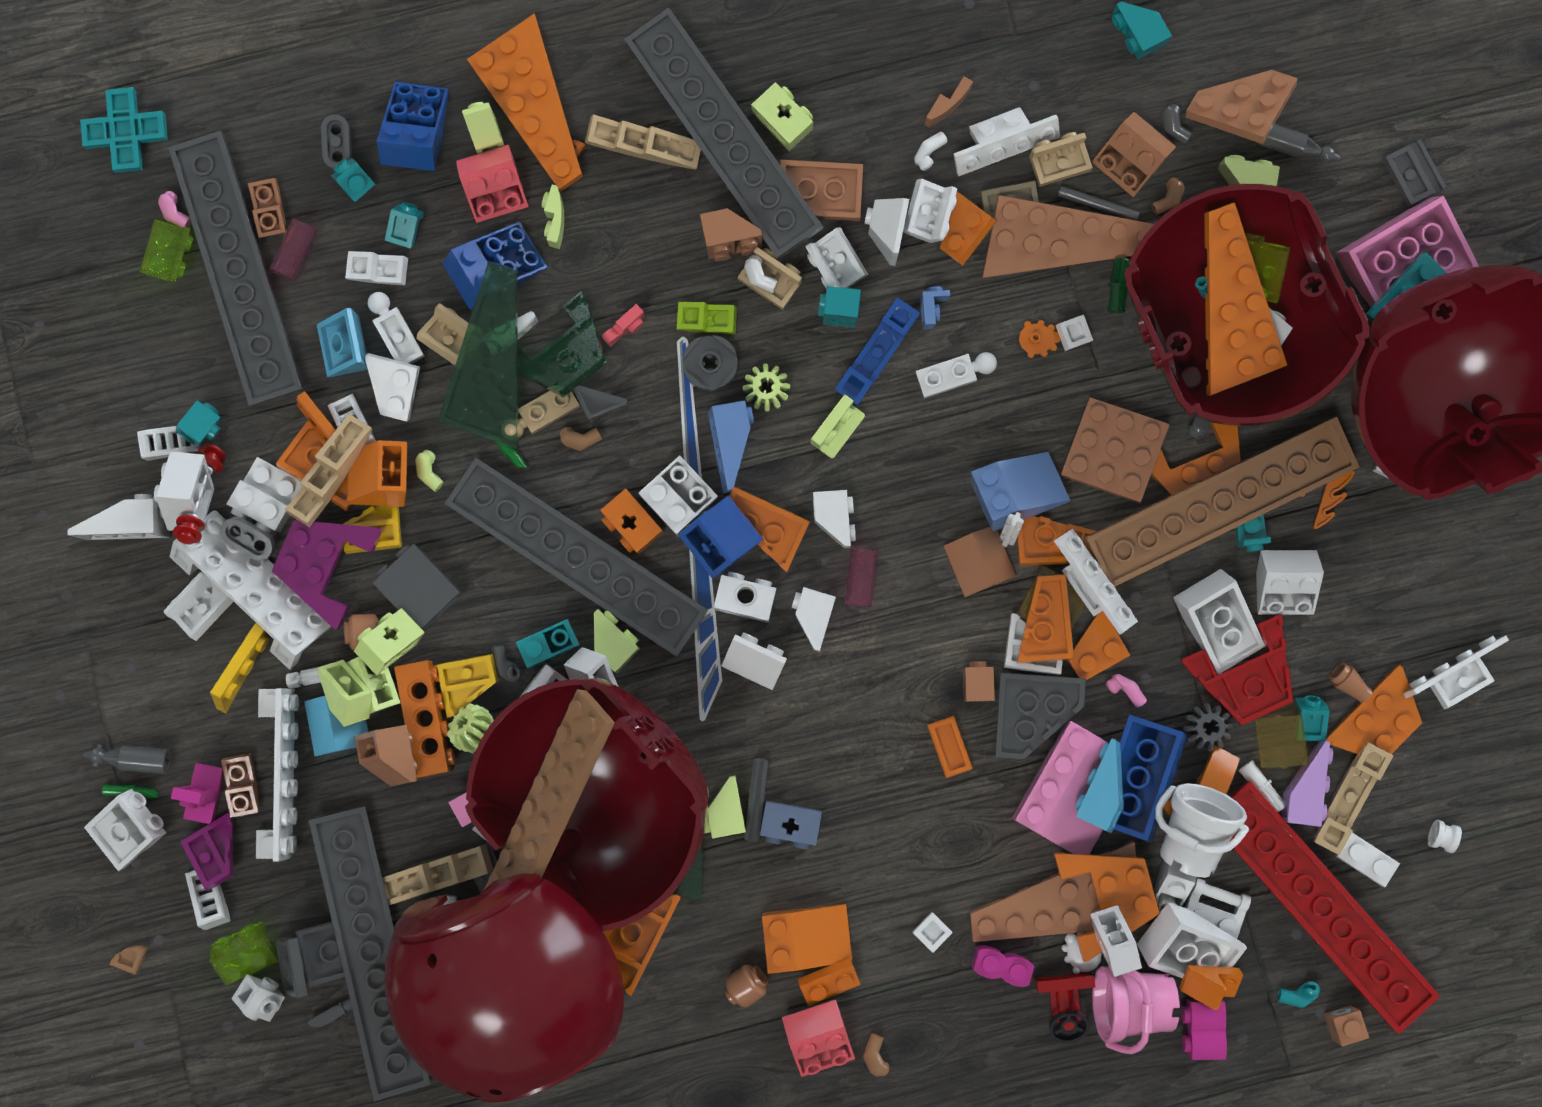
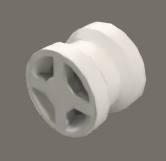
[1428,820,1462,853]

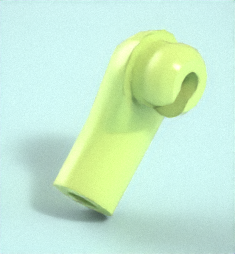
[415,450,444,492]

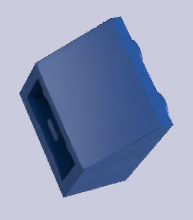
[678,496,764,579]

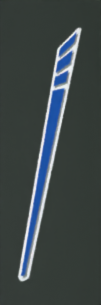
[677,337,722,721]

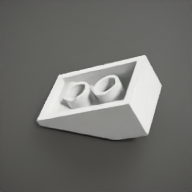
[68,494,170,540]
[1173,569,1265,674]
[1137,902,1247,978]

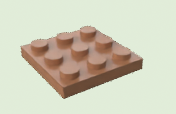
[1061,397,1170,504]

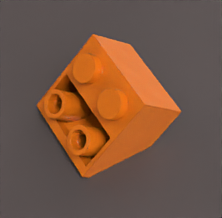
[347,440,407,507]

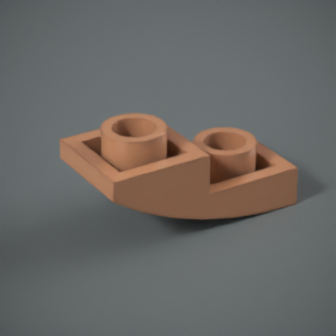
[248,178,287,238]
[221,753,260,818]

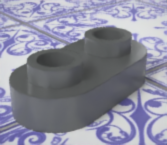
[321,114,352,170]
[220,517,275,561]

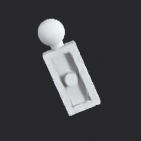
[368,292,425,364]
[916,352,997,399]

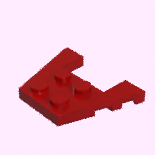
[1180,614,1293,725]

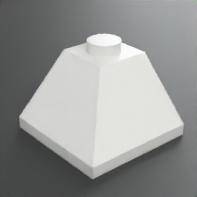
[865,198,909,266]

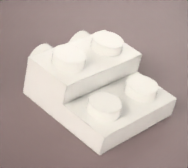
[227,457,302,534]
[84,789,166,871]

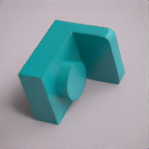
[331,158,375,202]
[385,202,425,249]
[1235,514,1271,552]
[1295,695,1330,741]

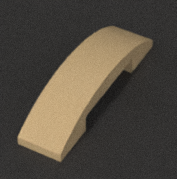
[1313,742,1393,855]

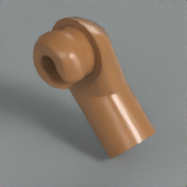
[1151,177,1185,216]
[863,1033,889,1077]

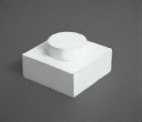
[1055,315,1093,351]
[912,911,953,953]

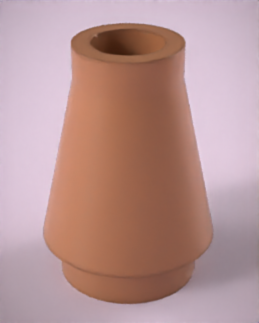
[1329,663,1372,703]

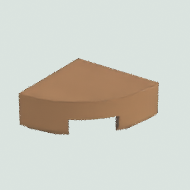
[109,945,149,975]

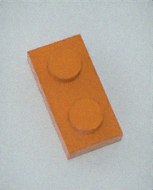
[797,958,861,1006]

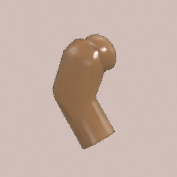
[559,427,603,451]

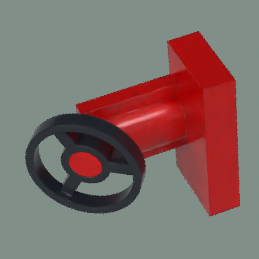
[1034,972,1096,1043]

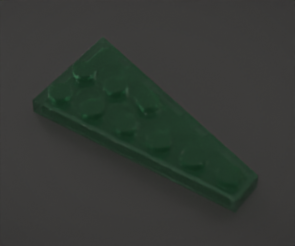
[438,261,519,448]

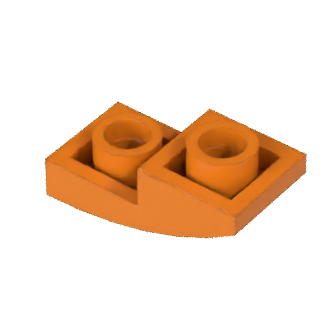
[1196,746,1240,794]

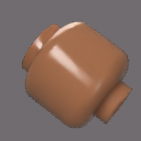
[344,614,379,650]
[725,964,768,1008]

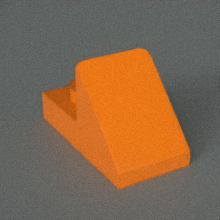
[1179,965,1243,1010]

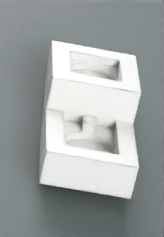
[345,251,408,285]

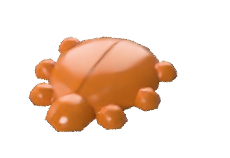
[1019,320,1061,358]

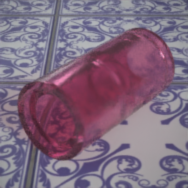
[269,219,318,281]
[844,548,878,607]

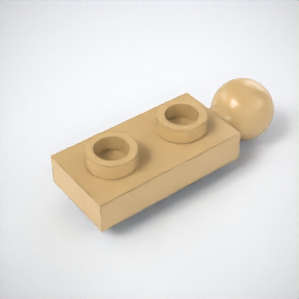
[502,382,580,440]

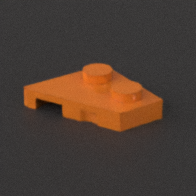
[940,192,997,266]
[1067,611,1130,680]

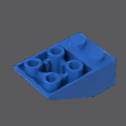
[377,82,449,171]
[443,221,548,311]

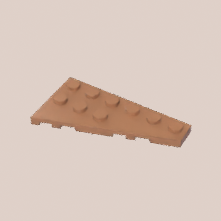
[981,195,1154,278]
[969,840,1142,942]

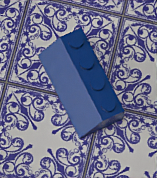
[1114,714,1188,843]

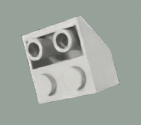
[639,455,718,537]
[1256,550,1324,615]
[722,632,787,690]

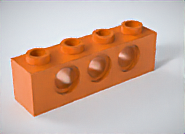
[394,660,456,778]

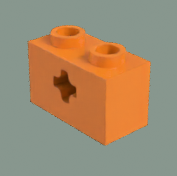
[600,488,664,555]

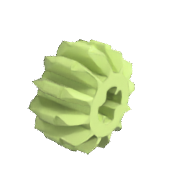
[743,364,790,412]
[447,703,494,754]

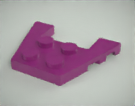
[272,520,383,630]

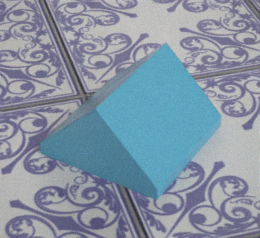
[317,308,368,377]
[304,696,368,756]

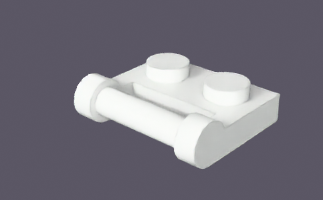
[1185,877,1251,939]

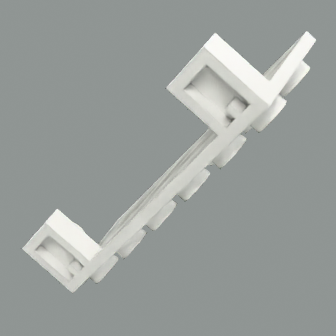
[170,510,331,670]
[256,688,299,862]

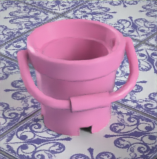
[1092,965,1180,1054]

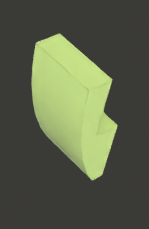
[542,185,564,249]

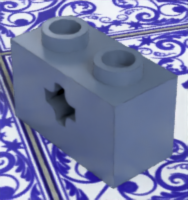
[760,800,822,850]

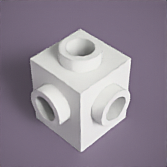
[232,974,285,1022]

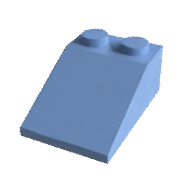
[708,401,754,495]
[971,452,1070,532]

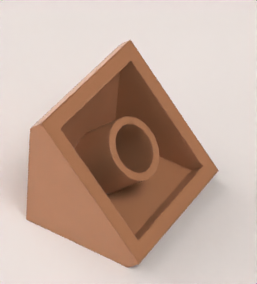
[943,527,1016,598]

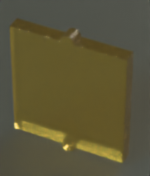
[1255,714,1308,769]

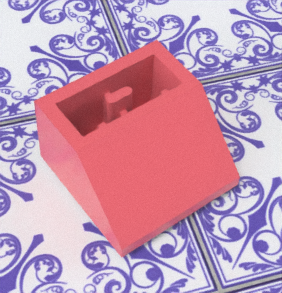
[456,145,529,223]
[782,1000,855,1077]

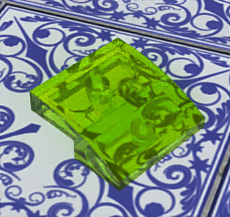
[1245,233,1290,303]

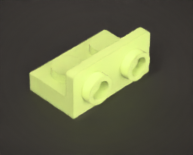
[811,394,865,459]

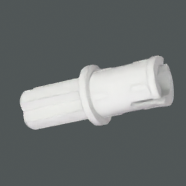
[1238,760,1286,812]

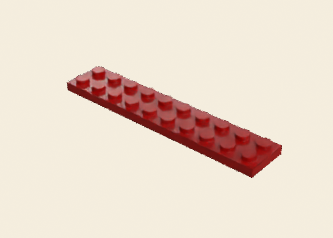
[1230,781,1440,1035]

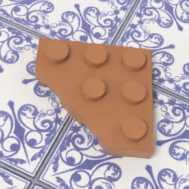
[1186,70,1298,144]

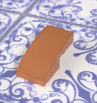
[924,76,973,128]

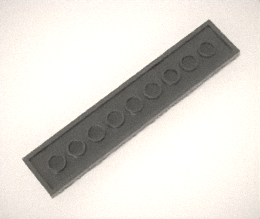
[624,8,824,260]
[168,131,304,408]
[444,457,708,657]
[308,806,431,1101]

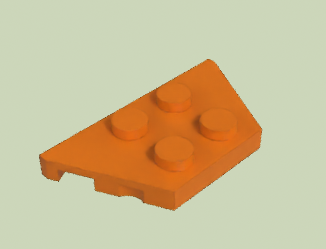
[1326,665,1422,754]
[603,894,681,996]

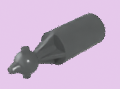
[1257,124,1341,163]
[83,744,171,774]

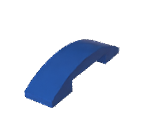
[835,298,920,406]

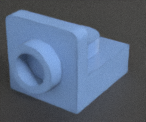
[920,286,950,330]

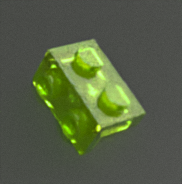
[139,219,193,283]
[210,922,278,986]

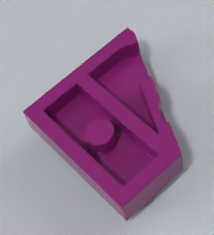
[180,813,234,891]

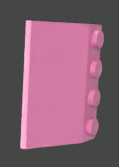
[1336,195,1479,307]
[1011,721,1108,854]

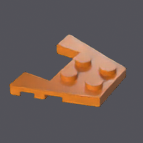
[1151,422,1241,496]
[1053,852,1160,962]

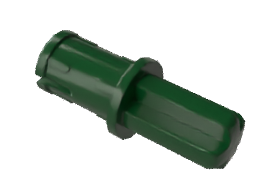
[1107,257,1130,314]

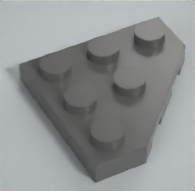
[995,673,1086,759]

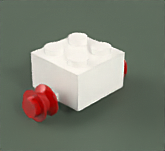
[154,445,226,544]

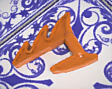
[1300,471,1355,529]

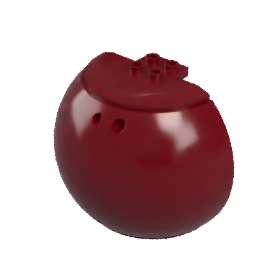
[1125,184,1369,426]
[1351,265,1542,500]
[465,678,709,931]
[385,873,624,1103]

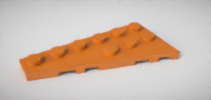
[467,14,583,192]
[1204,203,1287,395]

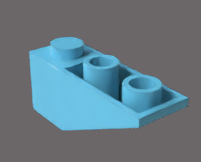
[1075,738,1124,833]

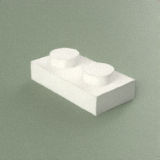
[1334,833,1400,887]

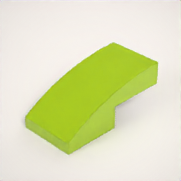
[677,302,737,334]

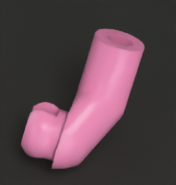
[158,191,191,230]
[1106,674,1147,707]

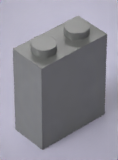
[373,544,463,632]

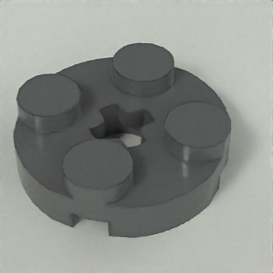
[683,335,738,392]

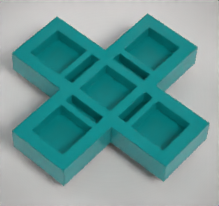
[80,87,168,173]

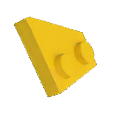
[344,506,402,554]
[436,654,498,718]

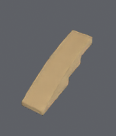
[585,114,701,170]
[285,414,372,527]
[382,845,493,905]

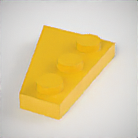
[210,623,269,714]

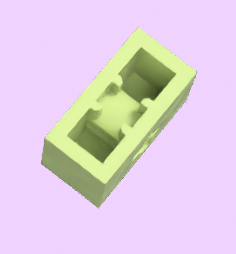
[751,82,813,151]
[354,608,425,675]
[347,657,400,714]

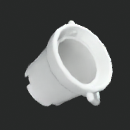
[1155,783,1249,878]

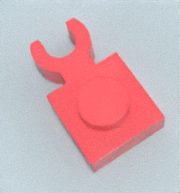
[602,304,645,347]

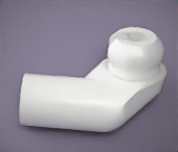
[914,132,947,171]
[744,255,778,293]

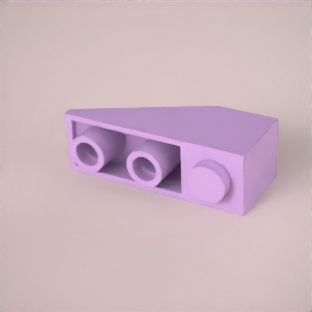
[1281,741,1333,827]

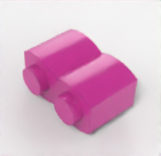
[970,945,1034,987]
[1181,999,1227,1060]

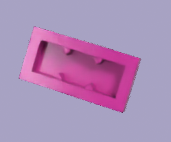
[171,763,224,824]

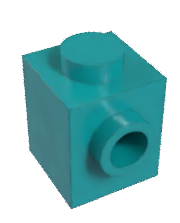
[175,400,221,449]

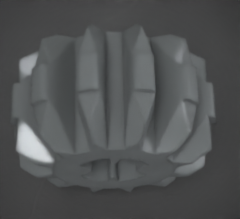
[1183,703,1233,751]

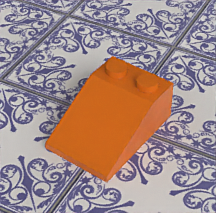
[762,904,852,974]

